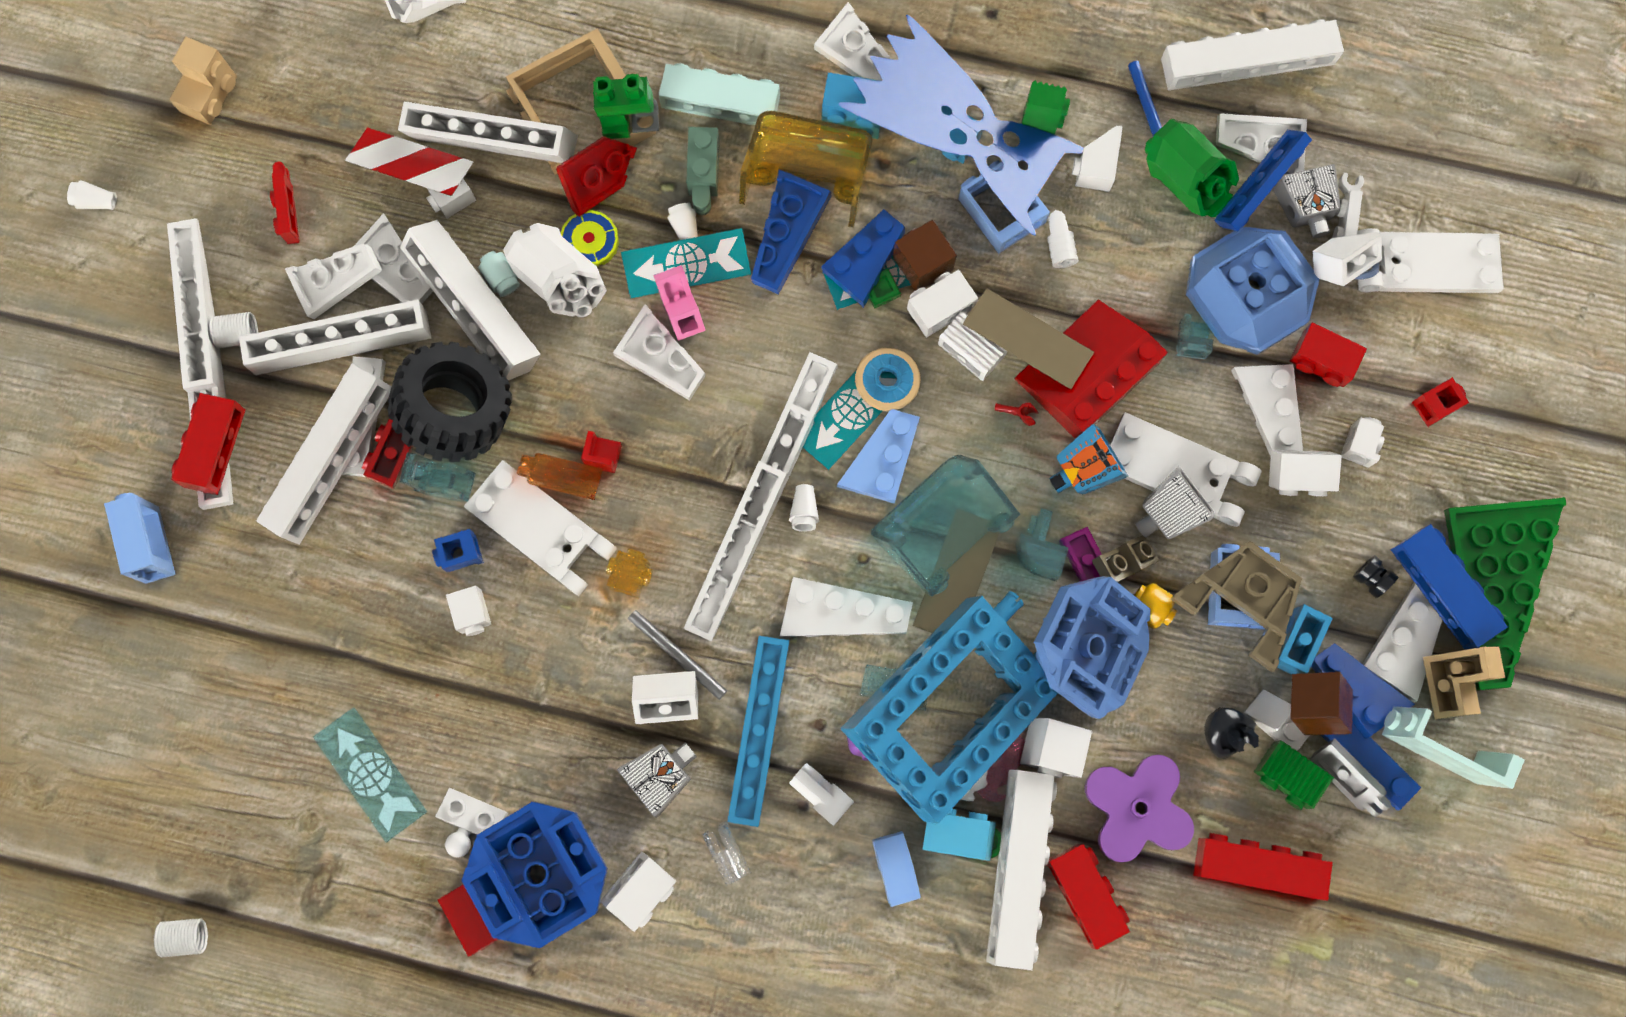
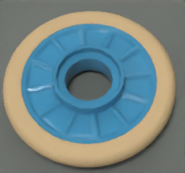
[855,348,921,411]

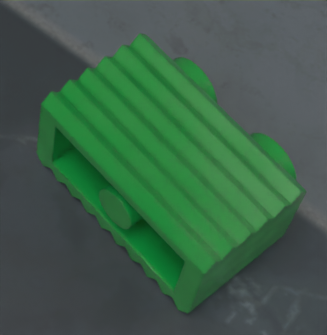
[1021,80,1070,135]
[1254,740,1334,810]

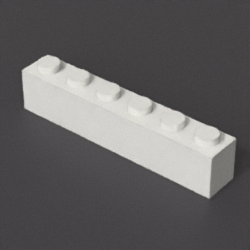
[1161,19,1344,90]
[398,102,578,163]
[400,220,541,380]
[239,300,432,375]
[256,364,392,545]
[986,770,1057,970]

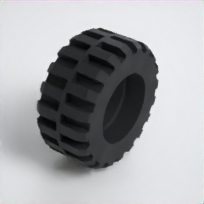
[388,342,512,462]

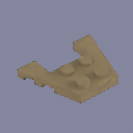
[1171,541,1302,672]

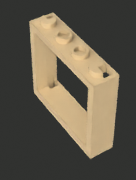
[506,29,656,176]

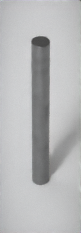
[628,610,727,700]

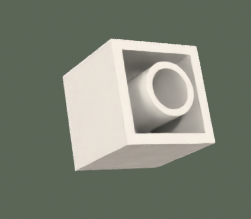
[1020,718,1092,779]

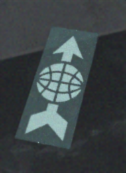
[313,707,427,843]

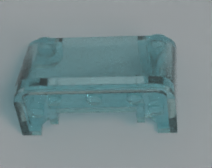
[871,455,1021,597]

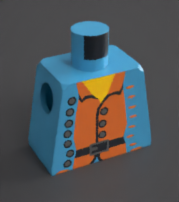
[1049,424,1129,495]

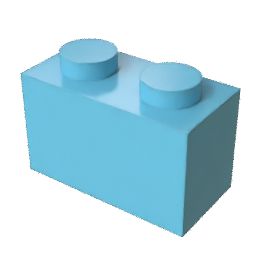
[923,809,996,861]

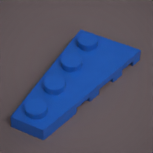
[751,169,832,295]

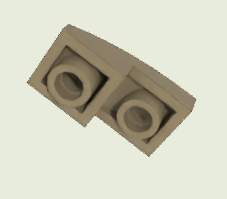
[1092,535,1159,582]

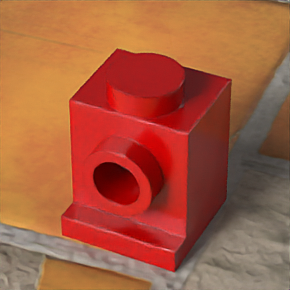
[1412,377,1469,427]

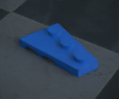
[821,209,905,308]
[1311,643,1415,739]

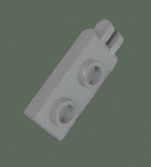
[1310,738,1391,817]

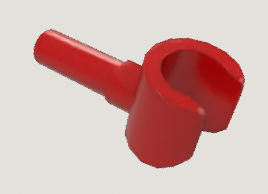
[995,403,1039,426]

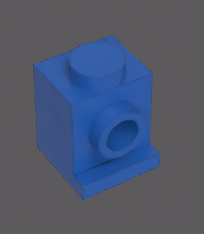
[432,529,484,573]

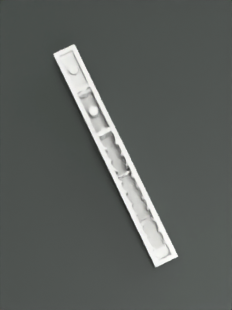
[167,218,233,510]
[683,352,838,641]

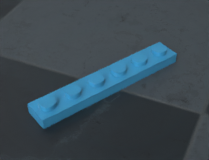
[727,636,789,827]

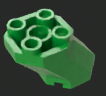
[1145,119,1239,217]

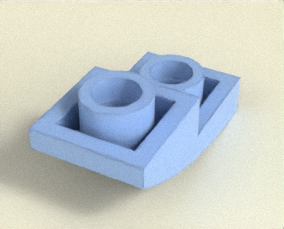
[872,831,921,907]

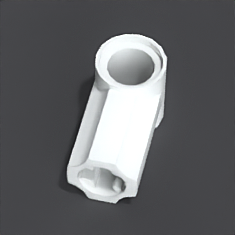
[789,763,854,826]

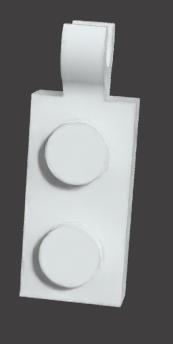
[1332,173,1364,238]

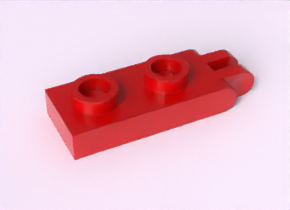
[270,162,300,245]

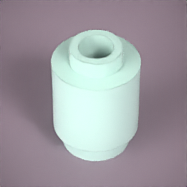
[478,251,520,297]

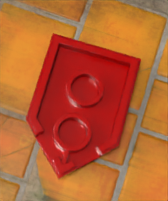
[556,136,637,217]

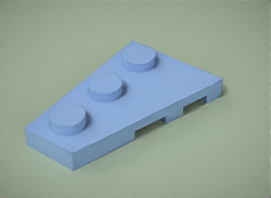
[837,409,920,504]

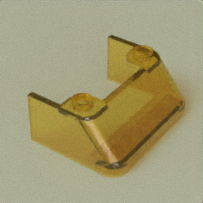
[739,111,873,228]

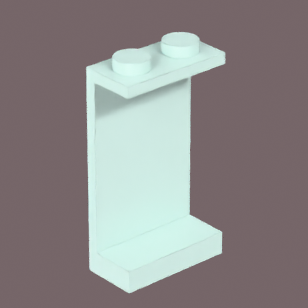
[1382,707,1525,789]

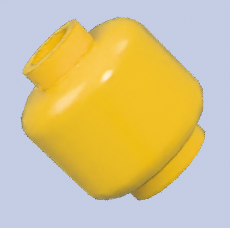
[1134,583,1177,629]

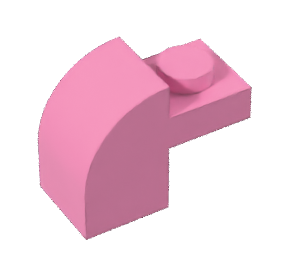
[653,265,706,341]

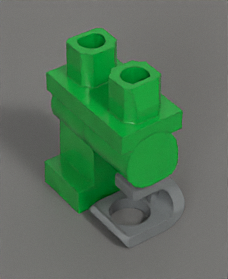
[593,74,659,139]

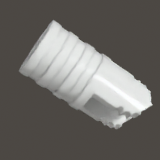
[1047,209,1079,268]

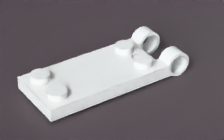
[1357,228,1503,293]
[1110,412,1262,527]
[464,460,617,597]

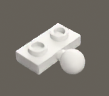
[435,788,508,857]

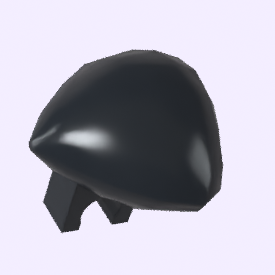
[1204,707,1259,759]

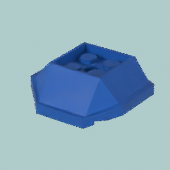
[461,802,608,948]

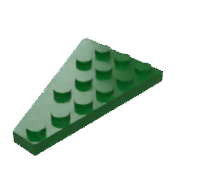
[1444,497,1566,691]

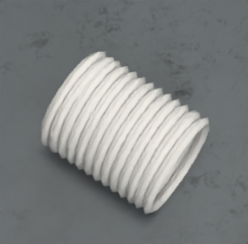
[209,312,258,349]
[154,918,208,958]

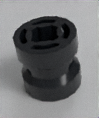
[1353,555,1399,598]

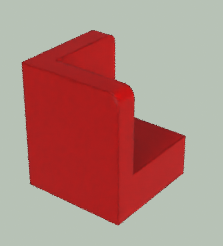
[581,431,622,473]

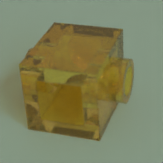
[606,548,653,599]

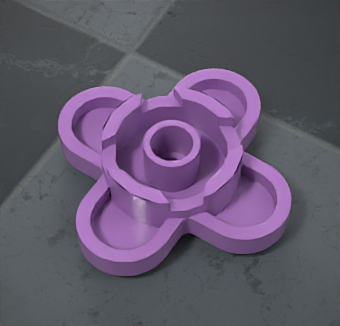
[1085,755,1194,862]

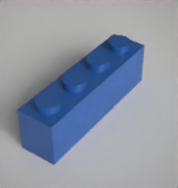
[1390,524,1508,650]

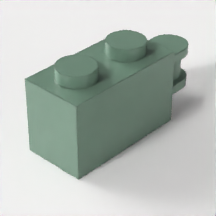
[686,127,720,215]

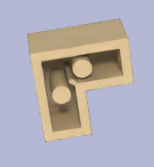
[169,36,237,125]
[1423,647,1505,719]

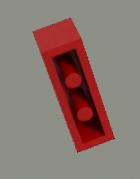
[171,393,246,495]
[1047,844,1130,950]

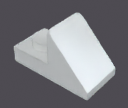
[1243,689,1310,751]

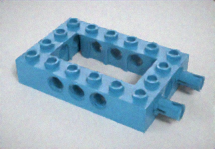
[840,591,1058,824]

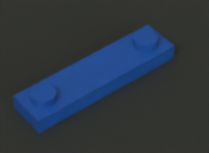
[1214,129,1312,232]
[1321,722,1421,810]

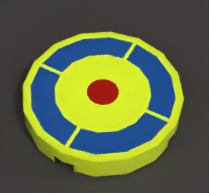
[561,210,619,266]

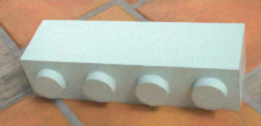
[659,63,780,129]

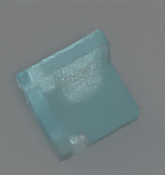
[1176,313,1213,360]

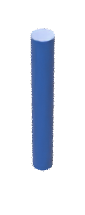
[1128,61,1162,137]

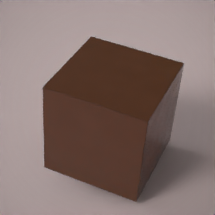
[892,219,957,291]
[1290,672,1353,735]

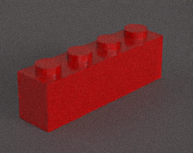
[1193,833,1333,901]

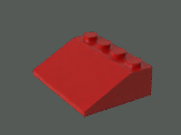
[1015,299,1168,439]

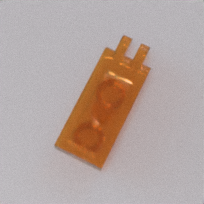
[517,453,603,500]

